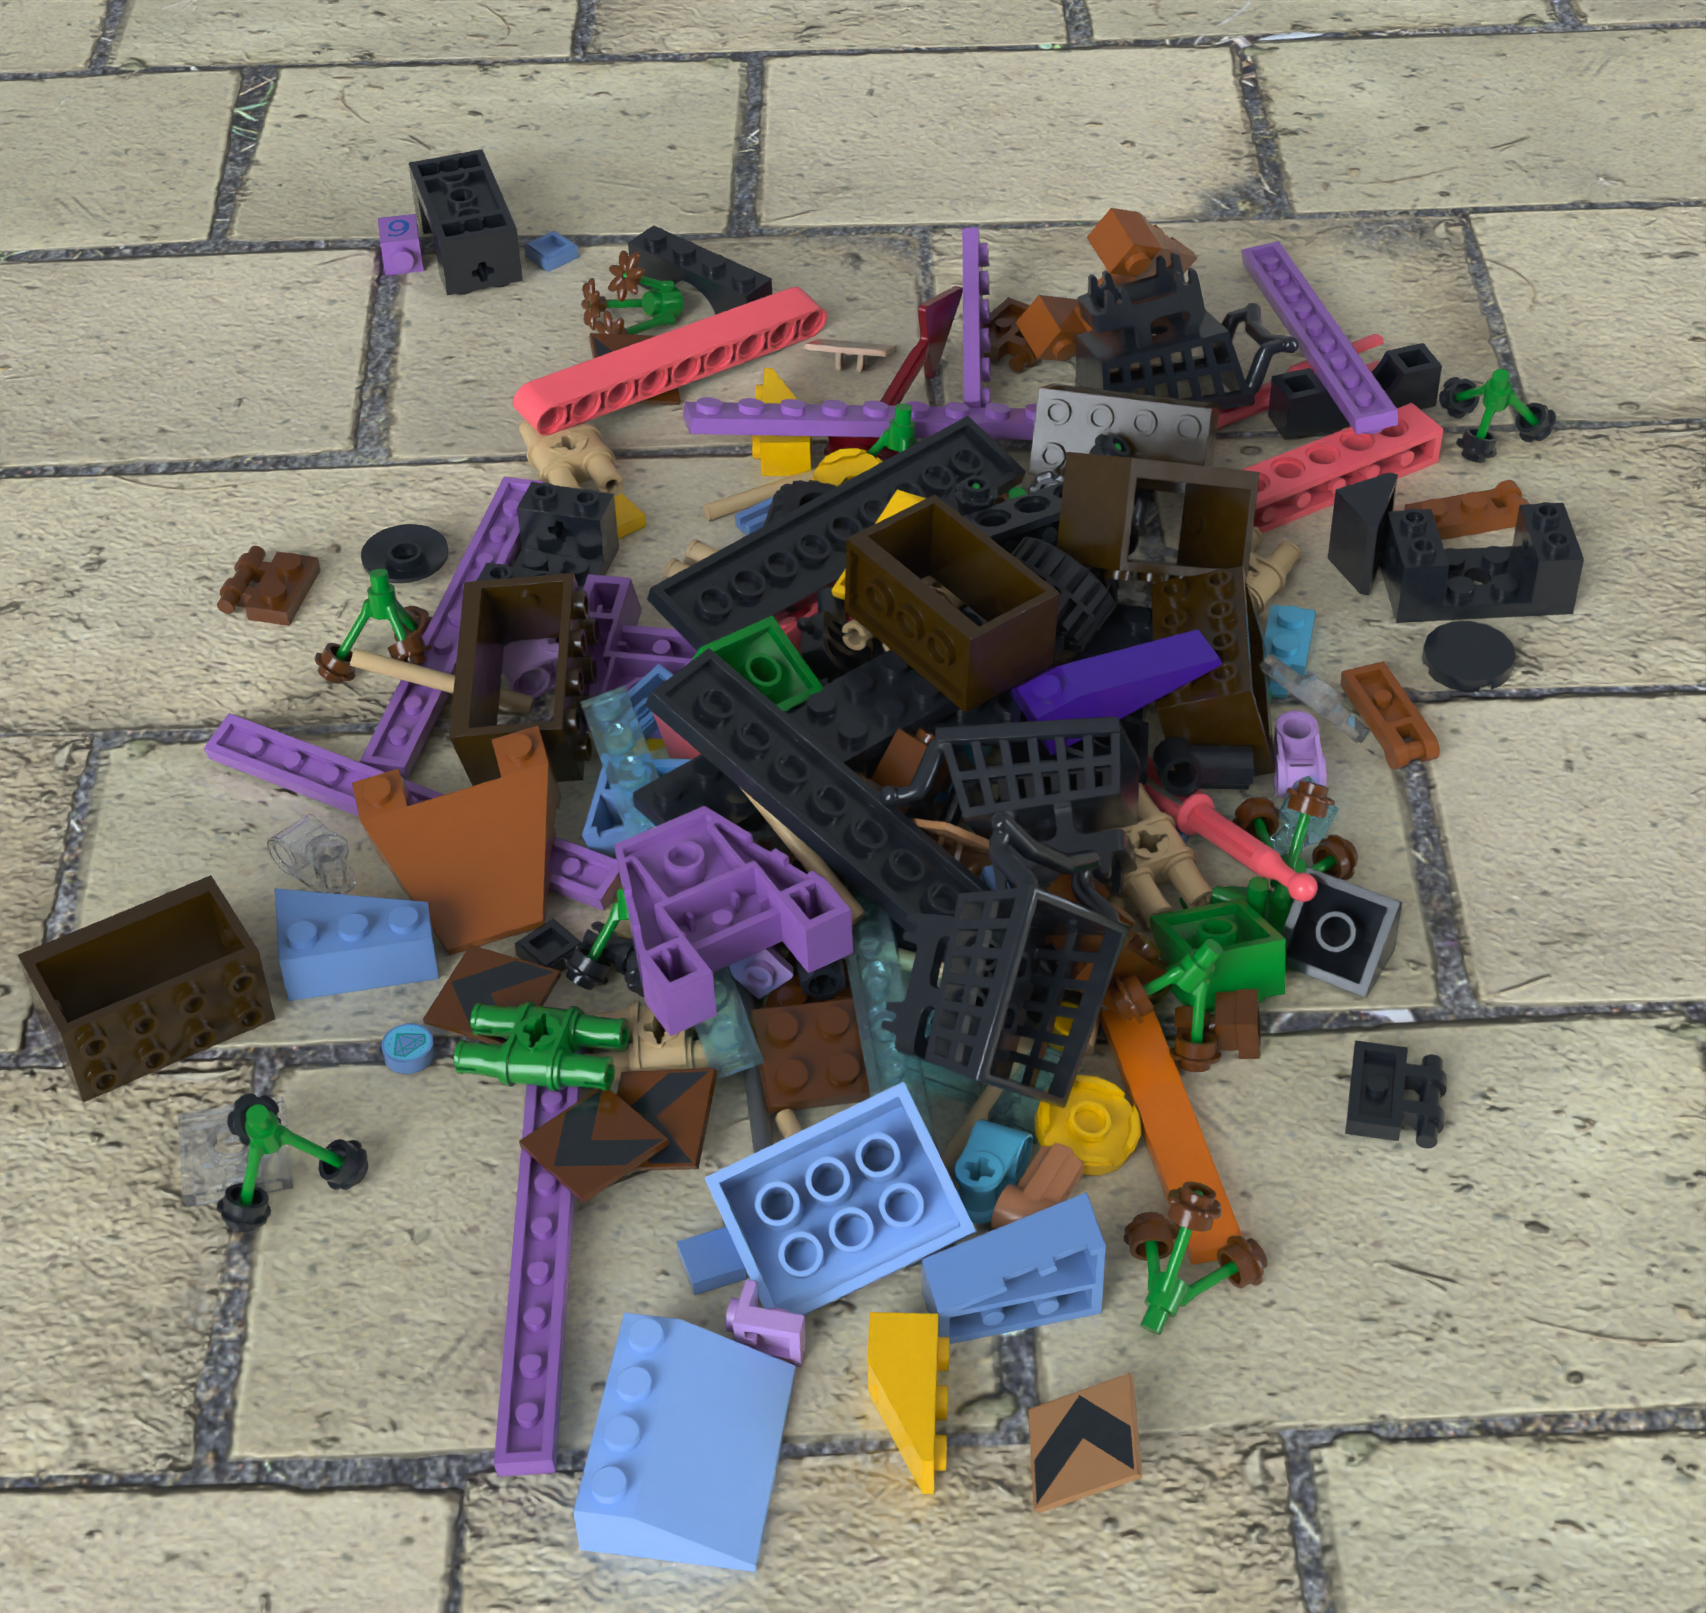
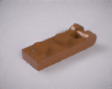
[1404,480,1530,540]
[1340,661,1440,770]

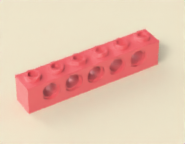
[1242,403,1443,533]

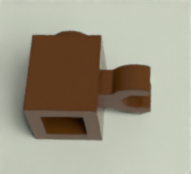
[870,728,953,806]

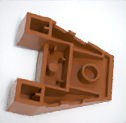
[1016,208,1197,361]
[352,725,561,955]

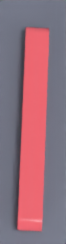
[513,287,827,436]

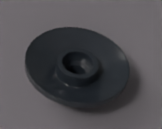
[361,524,449,583]

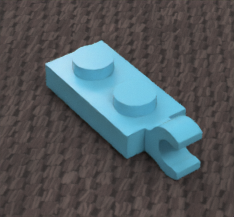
[1264,604,1316,699]

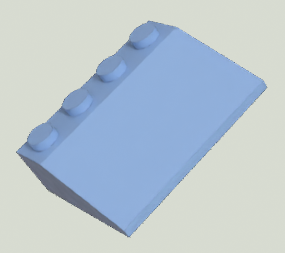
[704,1082,977,1315]
[573,1313,796,1572]

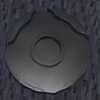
[1422,621,1516,692]

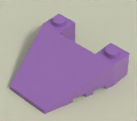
[583,574,697,739]
[614,806,853,1036]

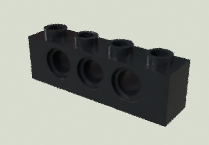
[963,481,1064,554]

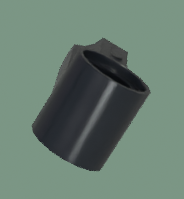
[1153,737,1254,797]

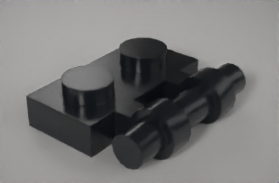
[1345,1040,1447,1149]

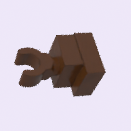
[1174,989,1261,1059]

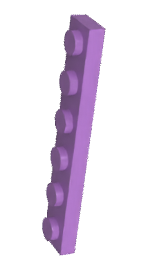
[962,227,992,408]

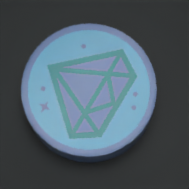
[381,1023,435,1074]

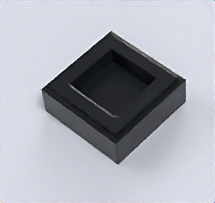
[514,918,583,972]

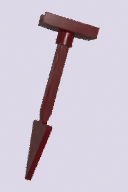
[824,286,963,461]

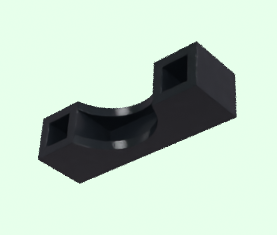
[628,226,772,315]
[1268,343,1442,440]

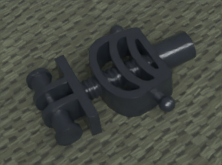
[797,587,871,686]

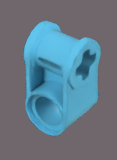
[954,1119,1033,1224]

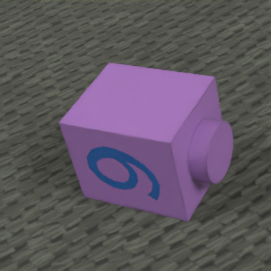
[378,214,424,276]

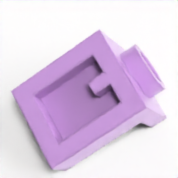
[724,944,794,1000]
[726,1279,806,1367]

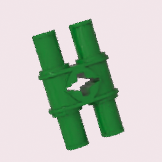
[454,1001,630,1092]

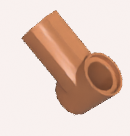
[991,1142,1084,1230]

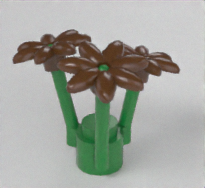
[581,250,683,335]

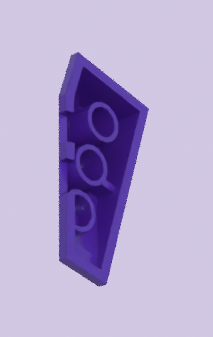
[1009,630,1222,755]

